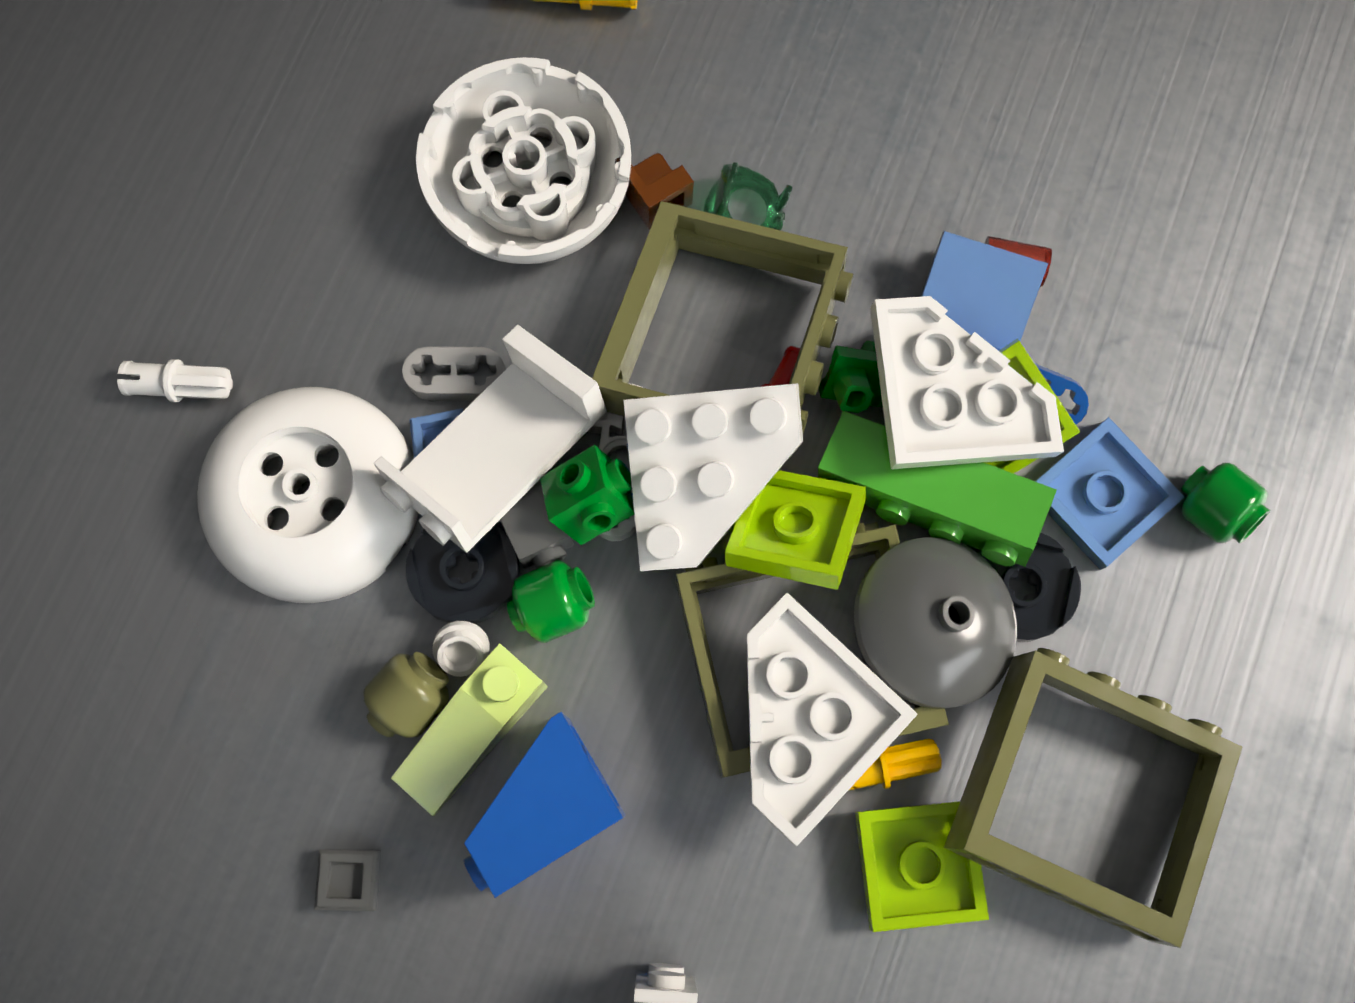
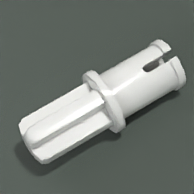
[117,359,233,402]

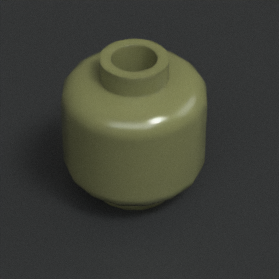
[363,652,449,738]

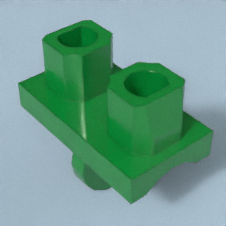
[818,340,883,413]

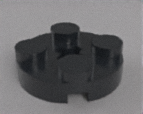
[406,524,520,624]
[977,533,1081,642]

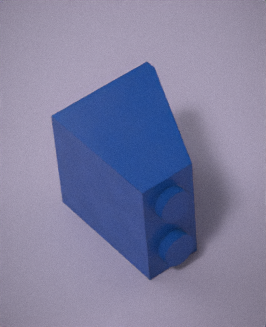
[463,712,626,898]

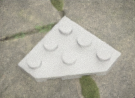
[870,296,1064,469]
[623,383,803,571]
[746,593,918,847]

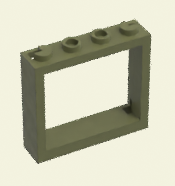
[592,201,853,434]
[676,522,949,778]
[944,648,1243,948]

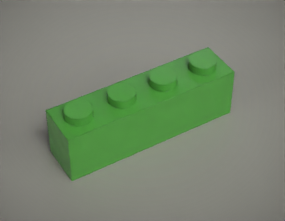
[818,411,1057,567]

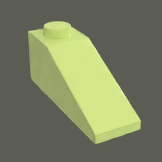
[391,643,548,816]

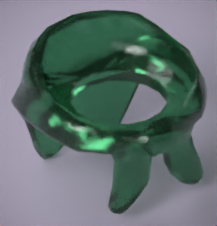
[703,162,792,230]

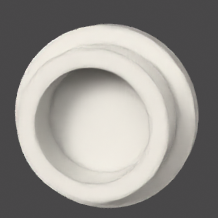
[432,621,490,677]

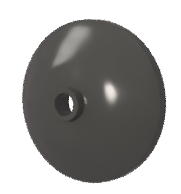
[854,537,1017,709]

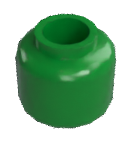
[1181,463,1270,543]
[507,560,595,643]

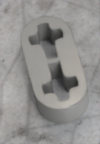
[402,347,506,401]

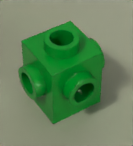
[540,445,635,545]

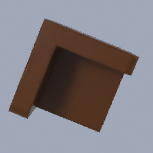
[615,153,694,230]

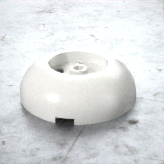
[416,57,631,264]
[197,387,419,603]

